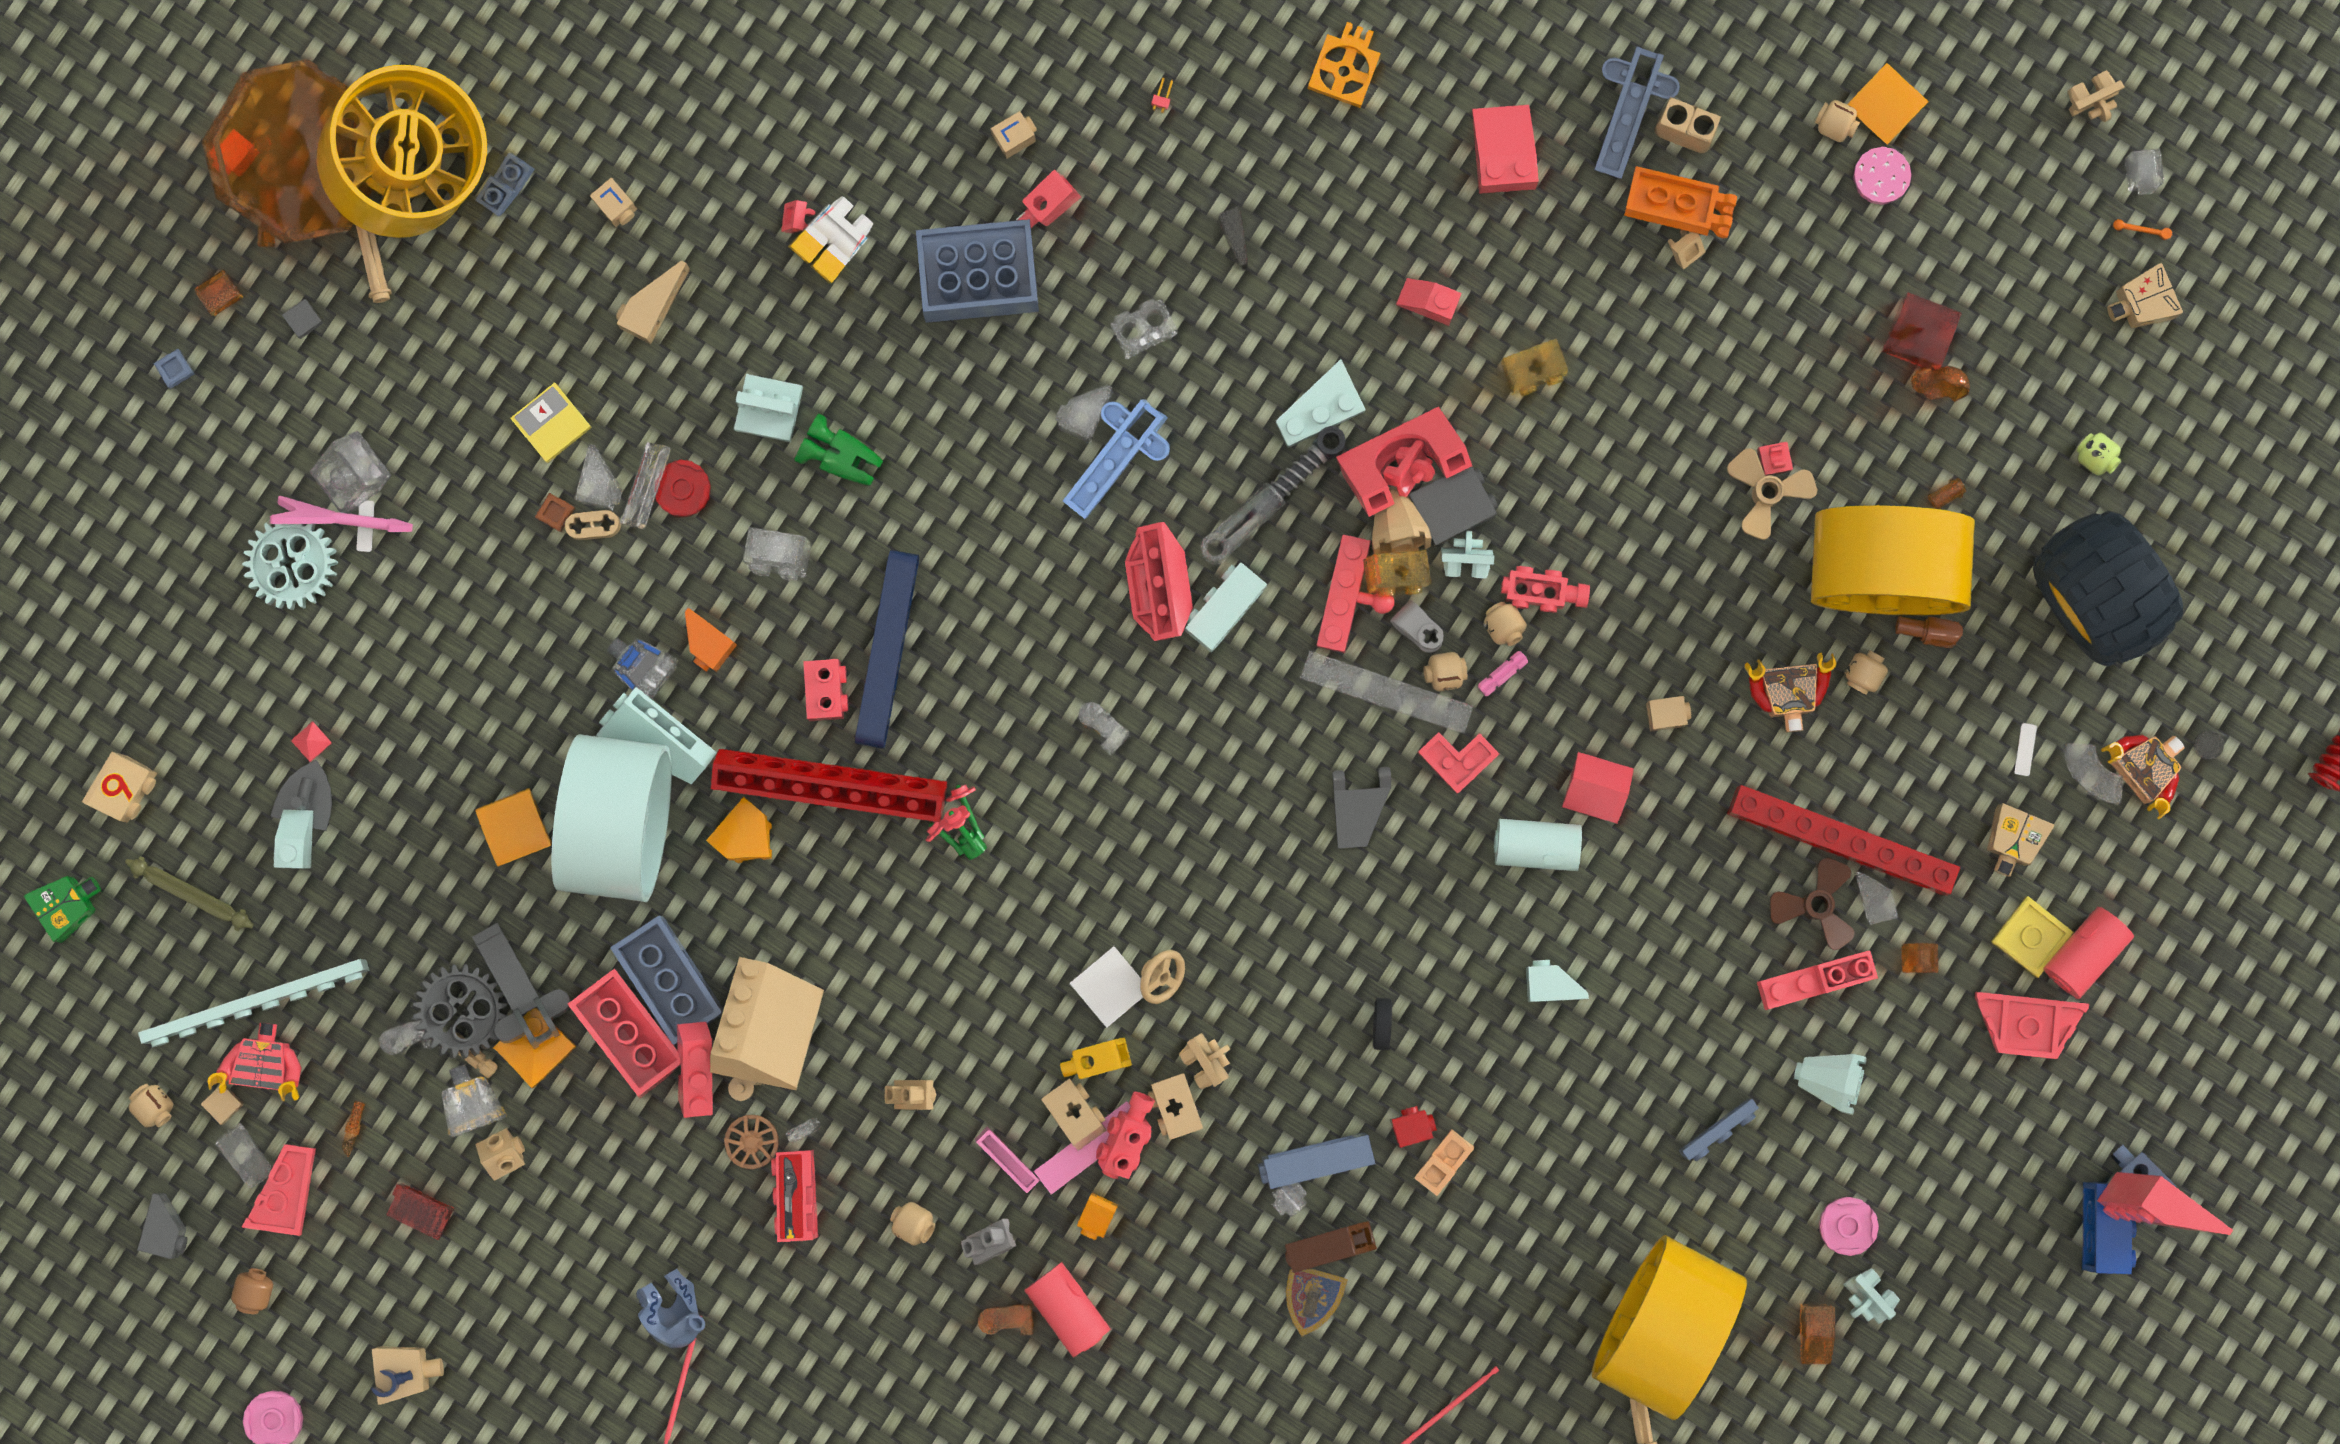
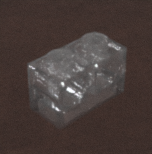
[1110,299,1177,359]

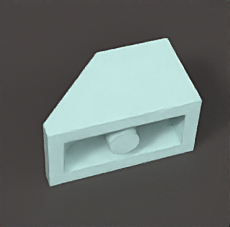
[274,810,313,868]
[1526,960,1589,1002]

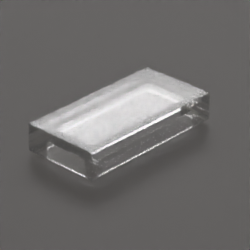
[785,1118,821,1143]

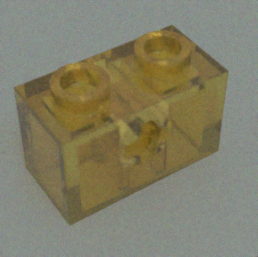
[1500,339,1569,396]
[1363,550,1432,597]

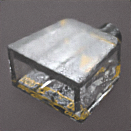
[442,1064,507,1138]

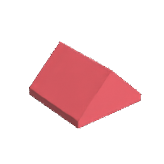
[1562,752,1634,824]

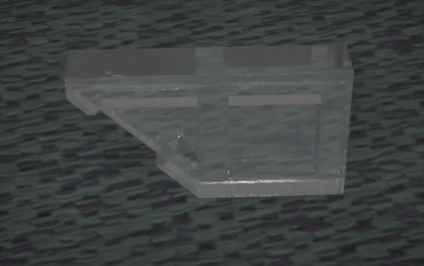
[1855,872,1898,925]

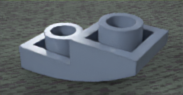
[476,153,535,216]

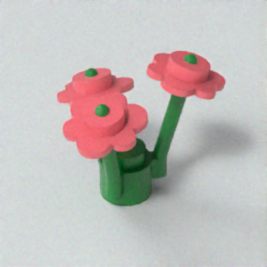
[925,784,987,860]

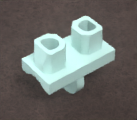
[1441,531,1494,578]
[1843,1269,1900,1324]

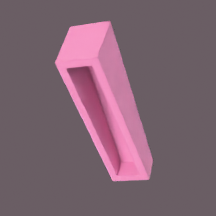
[975,1126,1040,1193]

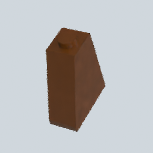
[1285,1221,1377,1273]

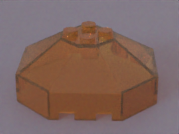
[202,59,373,243]

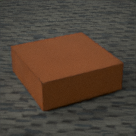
[535,493,575,532]

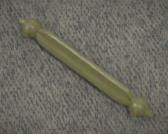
[125,857,254,931]

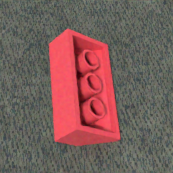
[568,968,681,1098]

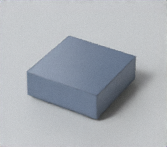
[153,349,195,389]

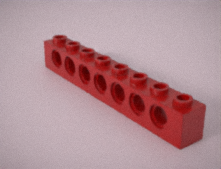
[711,749,947,822]
[1727,785,1960,896]

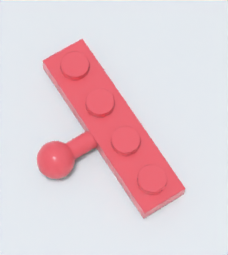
[1316,535,1395,653]

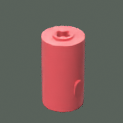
[2043,906,2134,999]
[1024,1262,1111,1358]

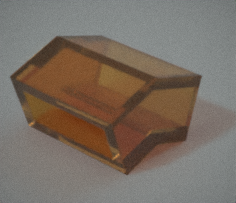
[194,269,243,317]

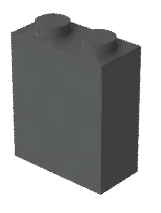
[1409,466,1498,549]

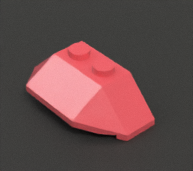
[1125,522,1193,641]

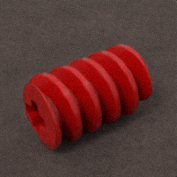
[2307,729,2340,792]

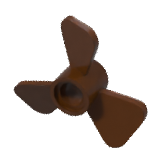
[1770,858,1854,950]

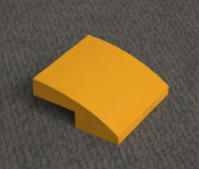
[1847,63,1929,145]
[475,788,552,867]

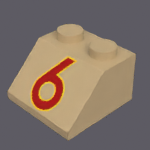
[82,752,157,823]

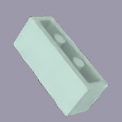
[1185,562,1267,653]

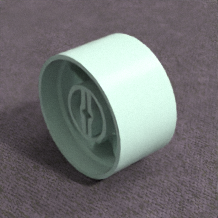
[551,734,672,902]

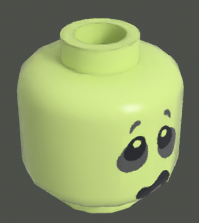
[2076,433,2121,476]

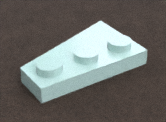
[1276,359,1366,448]

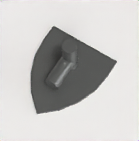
[271,760,332,831]

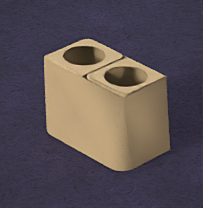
[1655,97,1721,153]

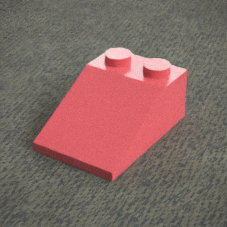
[1472,105,1539,194]

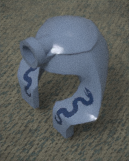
[636,1269,705,1348]

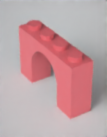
[1336,406,1472,517]

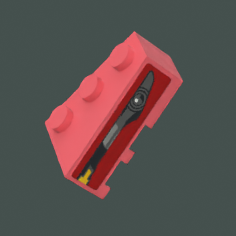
[771,1150,818,1242]

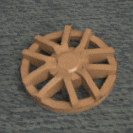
[724,1115,779,1169]

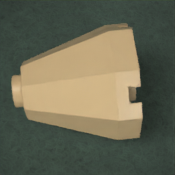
[1372,487,1431,560]

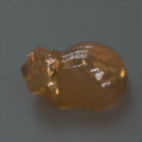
[1911,366,1970,402]

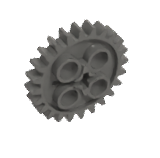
[411,964,507,1059]

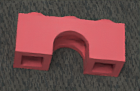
[677,1022,713,1118]

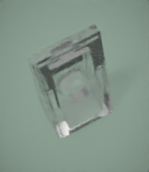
[215,1123,272,1189]

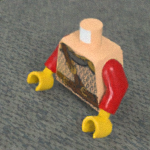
[1744,652,1836,732]
[2101,735,2185,819]

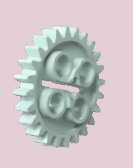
[242,523,338,610]

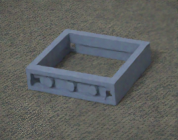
[1258,1133,1375,1189]

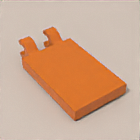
[1624,166,1737,238]

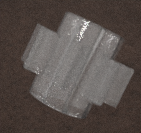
[1272,1183,1307,1217]

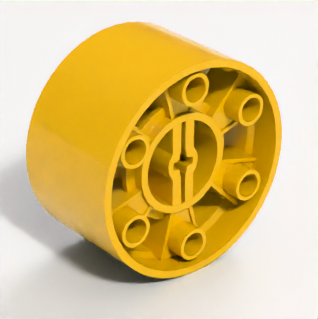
[317,65,487,238]
[1811,505,1975,615]
[1592,1235,1747,1420]

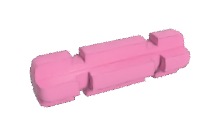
[1478,651,1528,696]

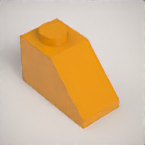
[1077,1193,1118,1240]

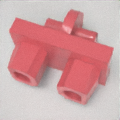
[1383,440,1435,497]

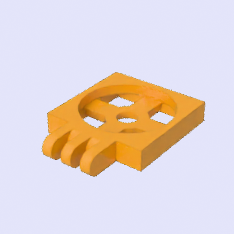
[1308,22,1381,108]

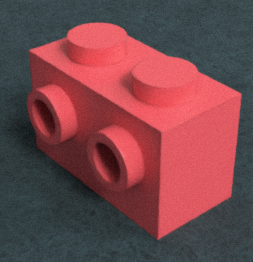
[803,659,849,721]

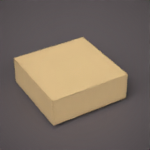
[201,1086,244,1125]

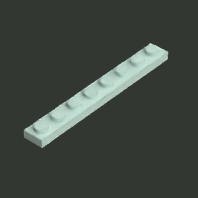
[138,959,370,1047]

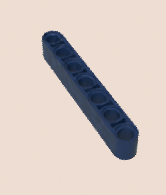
[855,550,919,749]

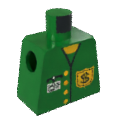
[24,876,101,943]

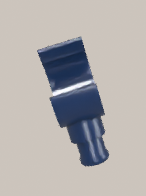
[371,1369,413,1397]

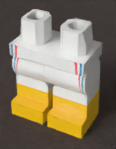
[788,196,873,283]

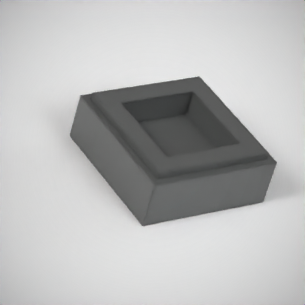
[282,299,323,339]

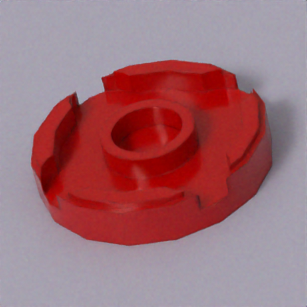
[653,460,711,517]

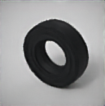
[1373,998,1392,1051]

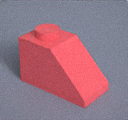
[1396,278,1462,326]

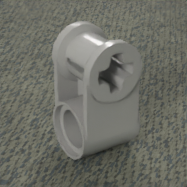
[1390,600,1444,653]

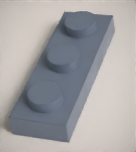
[1679,1099,1759,1162]

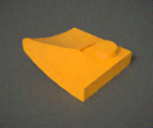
[493,1007,577,1088]

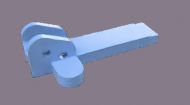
[1063,399,1170,519]

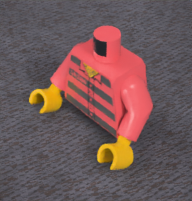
[208,1023,302,1101]

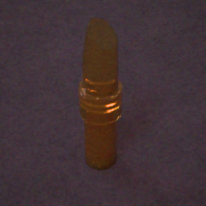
[342,1101,366,1157]

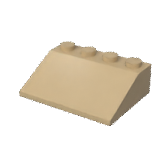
[710,957,824,1090]

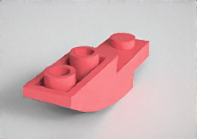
[1757,950,1878,1010]

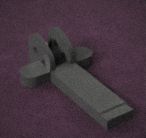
[472,923,571,1049]

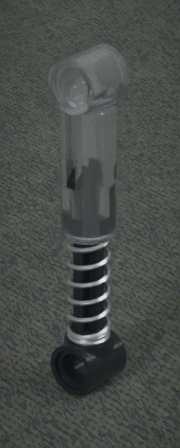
[1201,426,1346,565]

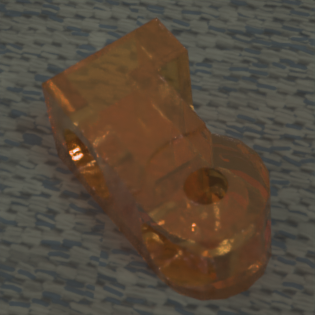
[978,1303,1035,1336]

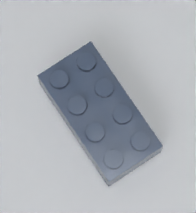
[610,916,724,1045]

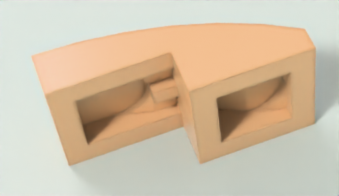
[1414,1129,1474,1196]

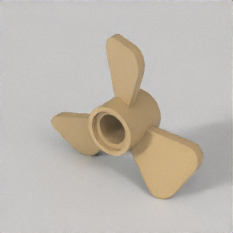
[1727,448,1817,540]

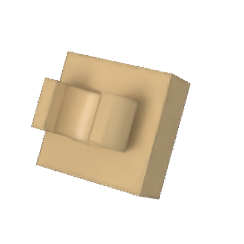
[1668,230,1706,270]

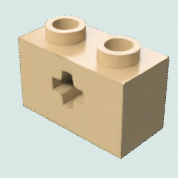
[1148,1073,1203,1140]
[1041,1079,1107,1151]

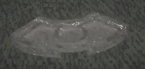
[2064,743,2123,805]

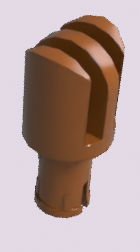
[1895,616,1963,648]

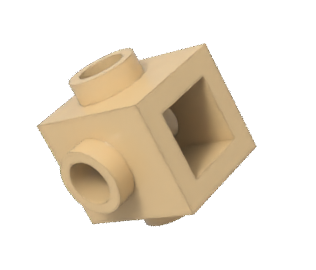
[476,1128,525,1181]

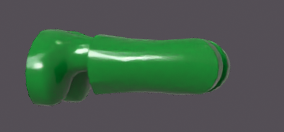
[794,413,883,486]

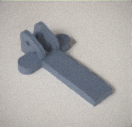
[1594,47,1680,179]

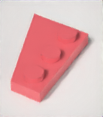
[242,1144,316,1236]

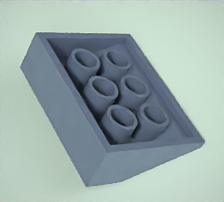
[916,219,1039,323]

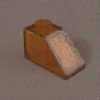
[1800,1304,1835,1364]

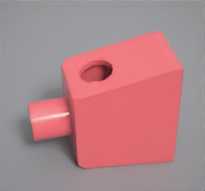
[1016,169,1081,228]

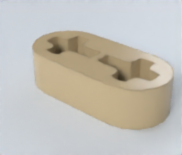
[565,510,621,540]

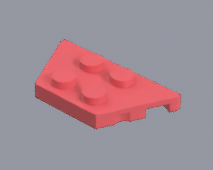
[1975,992,2089,1059]

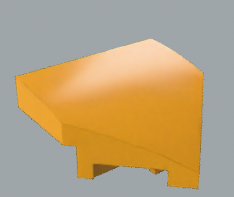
[706,797,772,863]

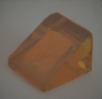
[1902,943,1938,973]

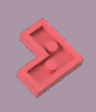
[1417,732,1499,794]

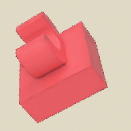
[781,200,815,234]
[1758,442,1793,476]

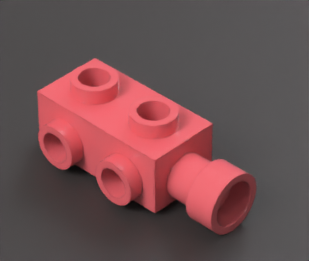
[1501,566,1590,613]
[1096,1091,1155,1179]

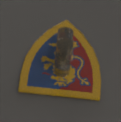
[1286,1268,1348,1336]

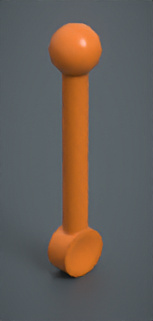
[2113,219,2172,240]

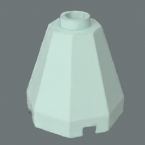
[1794,1054,1867,1115]

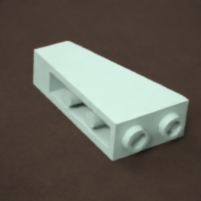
[596,687,717,784]

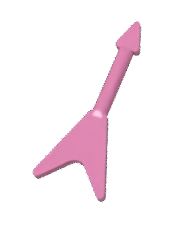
[270,496,413,532]

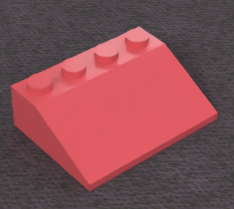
[2097,1172,2233,1235]

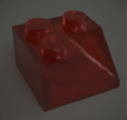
[1882,292,1962,372]

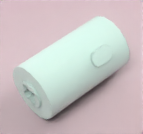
[1494,819,1582,871]

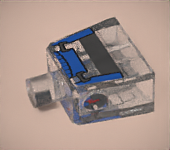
[607,638,681,700]

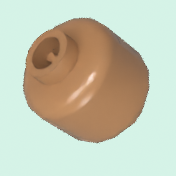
[231,1268,273,1314]

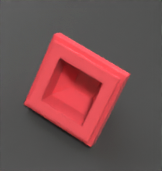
[291,721,332,762]

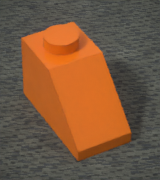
[685,608,737,672]

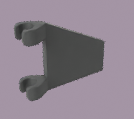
[1332,767,1391,849]

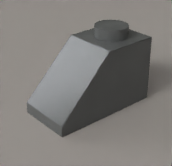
[137,1192,188,1259]

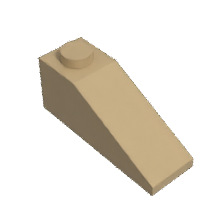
[616,261,690,344]

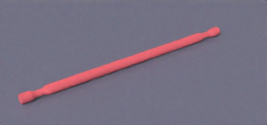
[664,1316,702,1444]
[1401,1366,1500,1444]

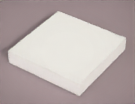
[1070,946,1143,1028]

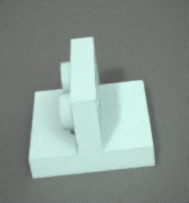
[734,374,803,443]

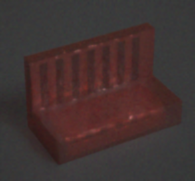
[386,1183,455,1240]

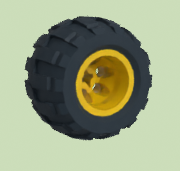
[2033,510,2183,667]

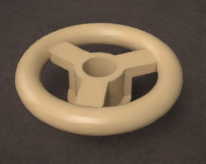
[1140,950,1185,1004]

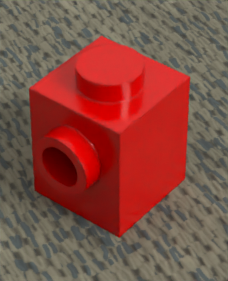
[1390,1106,1437,1148]

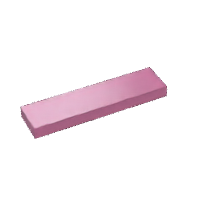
[1034,1101,1131,1195]

